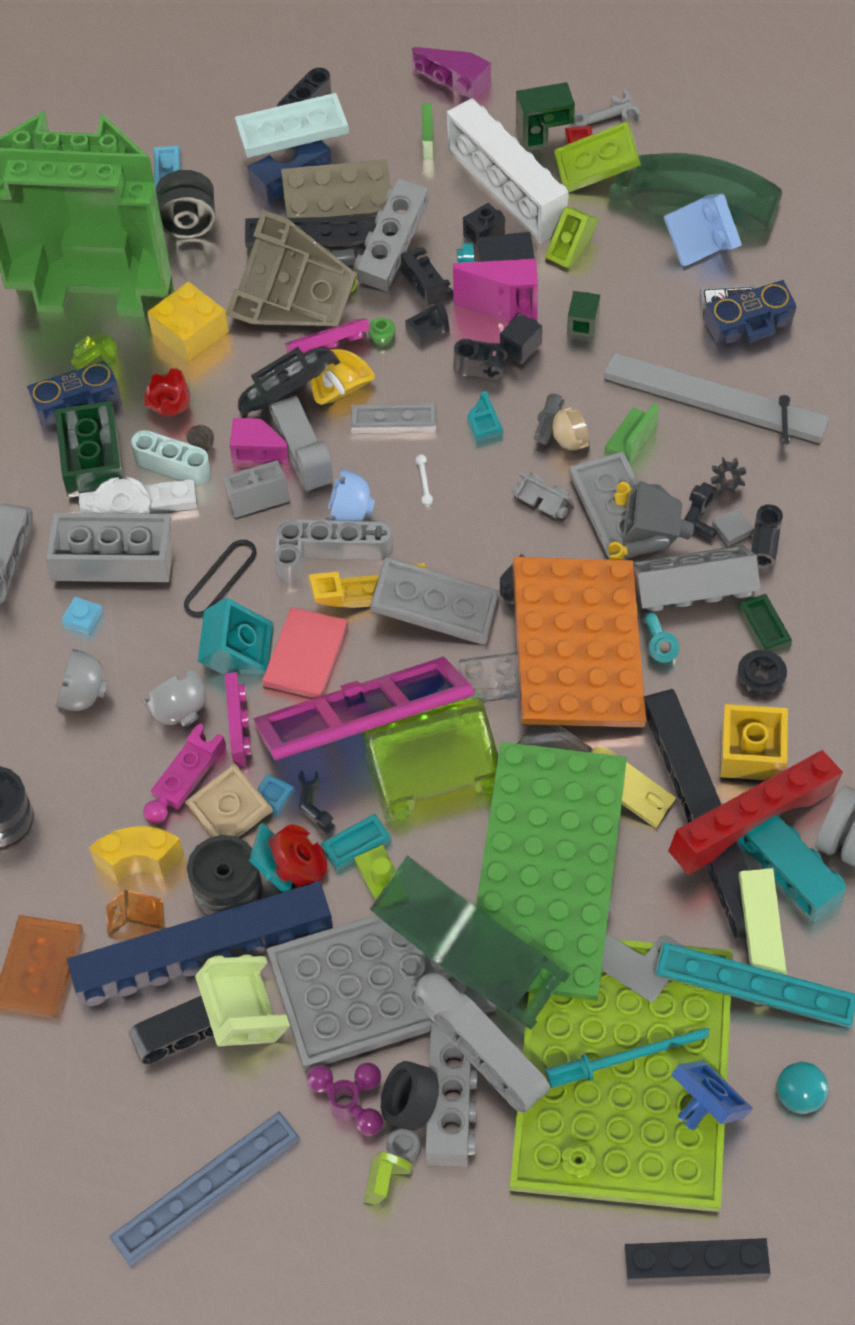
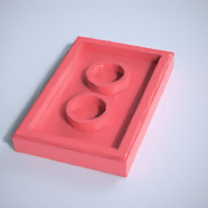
[262,607,349,698]

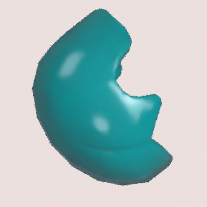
[776,1061,829,1114]

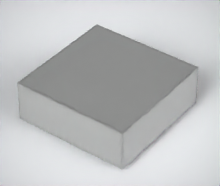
[712,508,754,547]

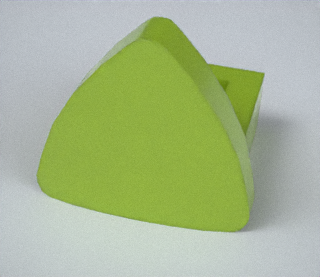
[363,1152,412,1205]

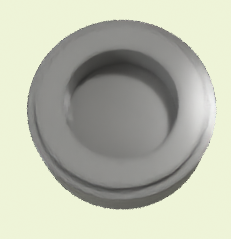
[386,1128,421,1163]

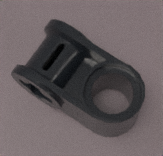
[453,339,508,380]

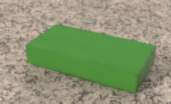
[422,103,434,160]

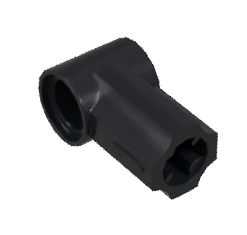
[751,504,783,568]

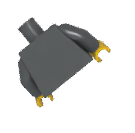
[608,481,694,560]

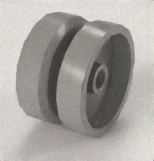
[815,785,855,867]

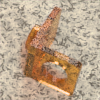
[106,890,164,934]

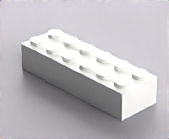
[447,98,569,244]

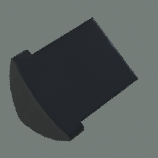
[405,300,450,345]

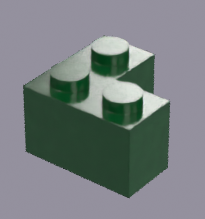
[516,82,575,151]

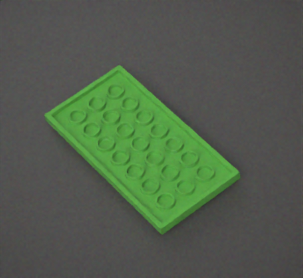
[465,742,627,1001]

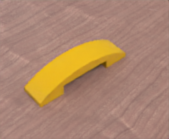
[308,563,426,608]

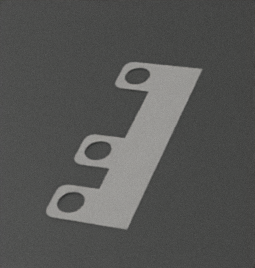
[602,899,686,1003]

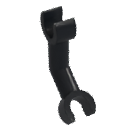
[298,770,335,834]

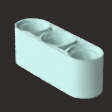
[131,430,211,485]

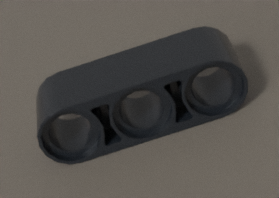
[277,67,332,107]
[129,996,214,1064]

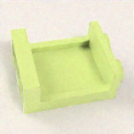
[195,954,290,1047]

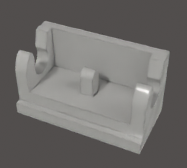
[223,460,290,518]

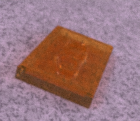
[0,915,83,1019]

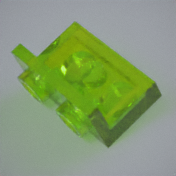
[71,332,119,371]

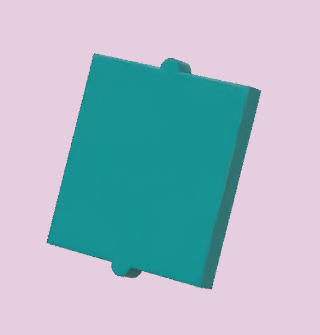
[249,823,292,892]

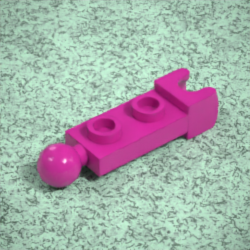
[143,724,226,825]

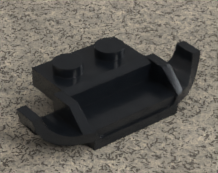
[237,347,340,418]

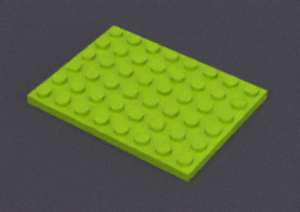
[510,939,733,1212]

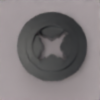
[737,650,787,695]

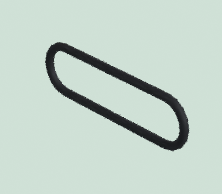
[184,539,256,616]

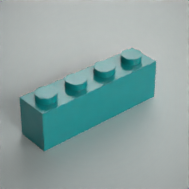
[737,814,847,923]

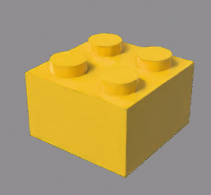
[147,281,229,363]
[720,704,788,780]

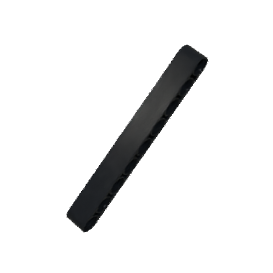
[643,689,749,940]

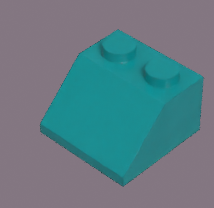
[197,597,273,675]

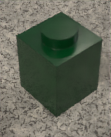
[567,291,601,338]

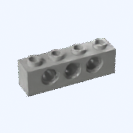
[354,178,429,292]
[426,1023,477,1167]

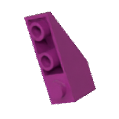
[411,47,491,99]

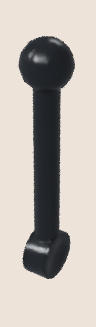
[778,395,791,445]

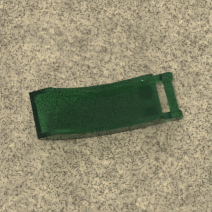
[607,153,783,232]
[370,855,570,1030]

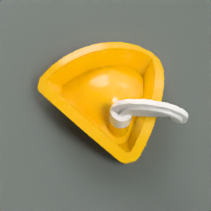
[311,349,375,405]

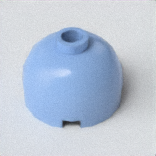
[326,468,375,521]

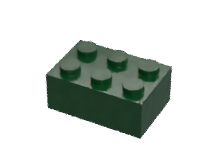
[55,401,124,498]

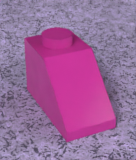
[229,418,289,465]

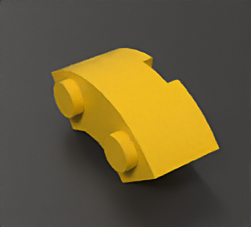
[89,826,184,883]

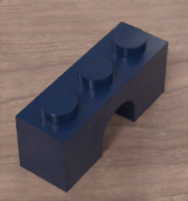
[248,140,332,204]

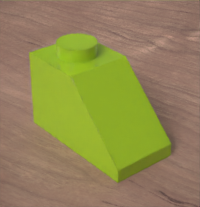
[545,207,599,268]

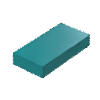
[320,814,392,872]

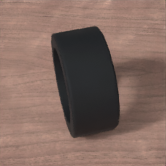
[380,1061,439,1131]

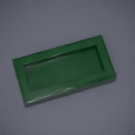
[738,593,792,652]

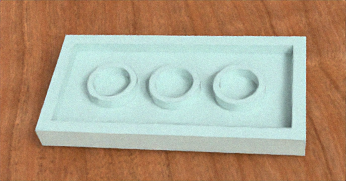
[235,93,349,158]

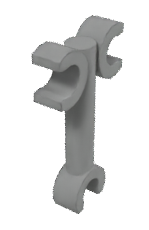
[573,90,641,127]

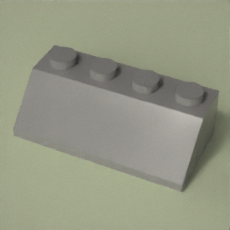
[46,513,172,582]
[633,545,760,612]

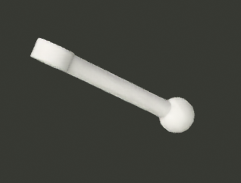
[416,454,433,507]

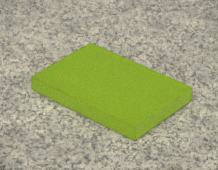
[554,121,641,193]

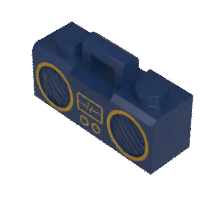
[703,280,797,345]
[27,359,122,428]

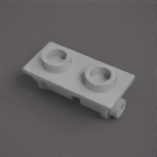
[512,472,574,519]

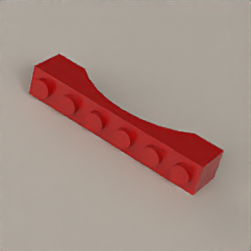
[668,749,843,875]

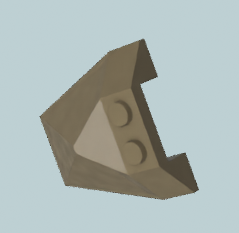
[226,209,357,326]

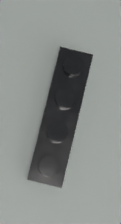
[624,1238,771,1283]

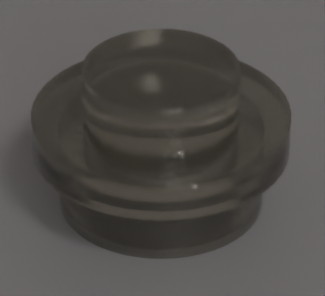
[186,424,214,452]

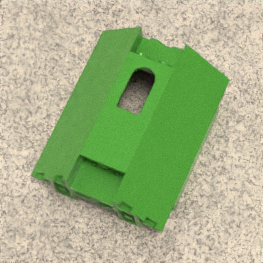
[0,110,174,317]

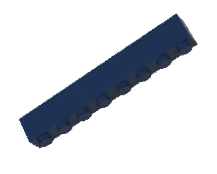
[67,881,333,1007]

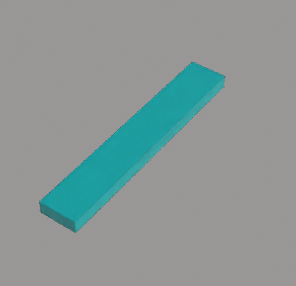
[654,942,855,1028]

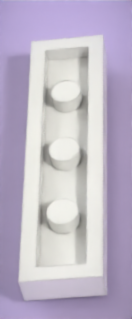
[79,479,197,514]

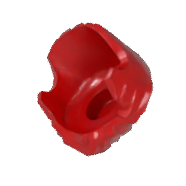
[144,368,191,416]

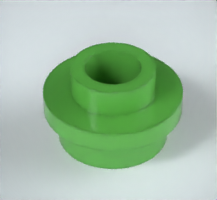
[368,318,395,344]

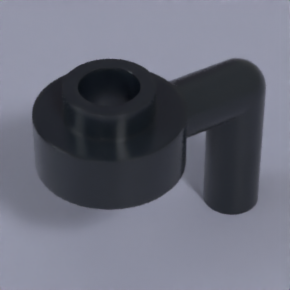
[684,482,717,540]

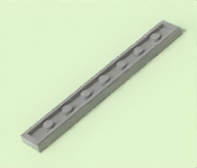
[604,352,829,444]

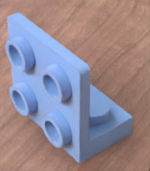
[664,194,742,266]

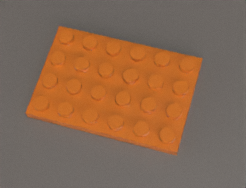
[512,557,646,727]

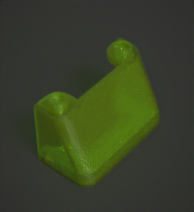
[362,698,499,822]

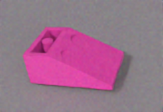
[453,259,538,322]

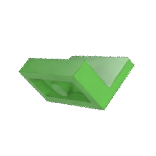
[604,403,659,464]

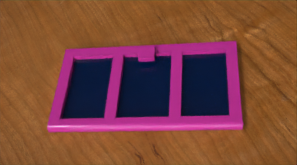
[253,656,474,761]

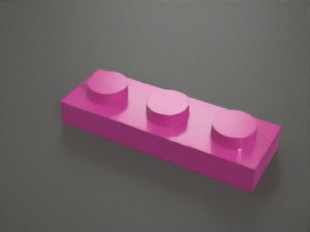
[284,318,371,354]
[225,672,251,768]

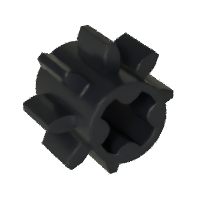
[710,457,747,494]

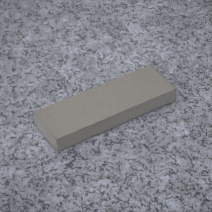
[351,404,436,434]

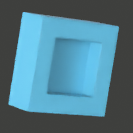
[61,597,103,635]

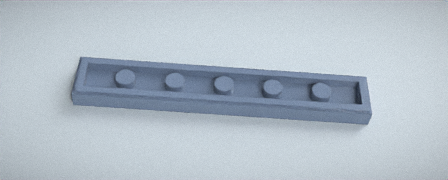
[109,1111,300,1267]

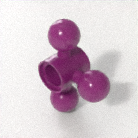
[306,1062,383,1136]

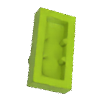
[354,845,410,913]

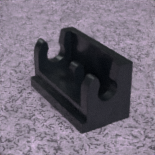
[476,232,535,262]
[401,247,453,308]

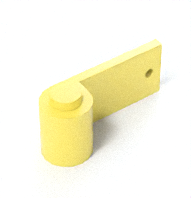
[591,746,676,828]

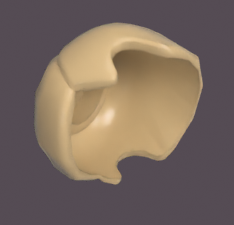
[552,407,590,451]

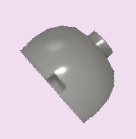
[55,649,108,711]
[142,669,206,727]

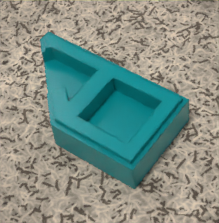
[467,391,503,443]

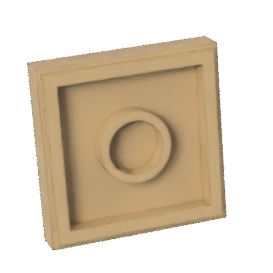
[185,763,273,838]

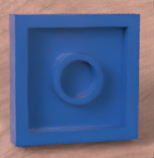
[671,1060,753,1130]

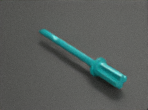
[545,1028,710,1088]

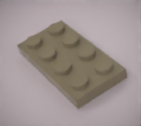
[281,159,390,218]

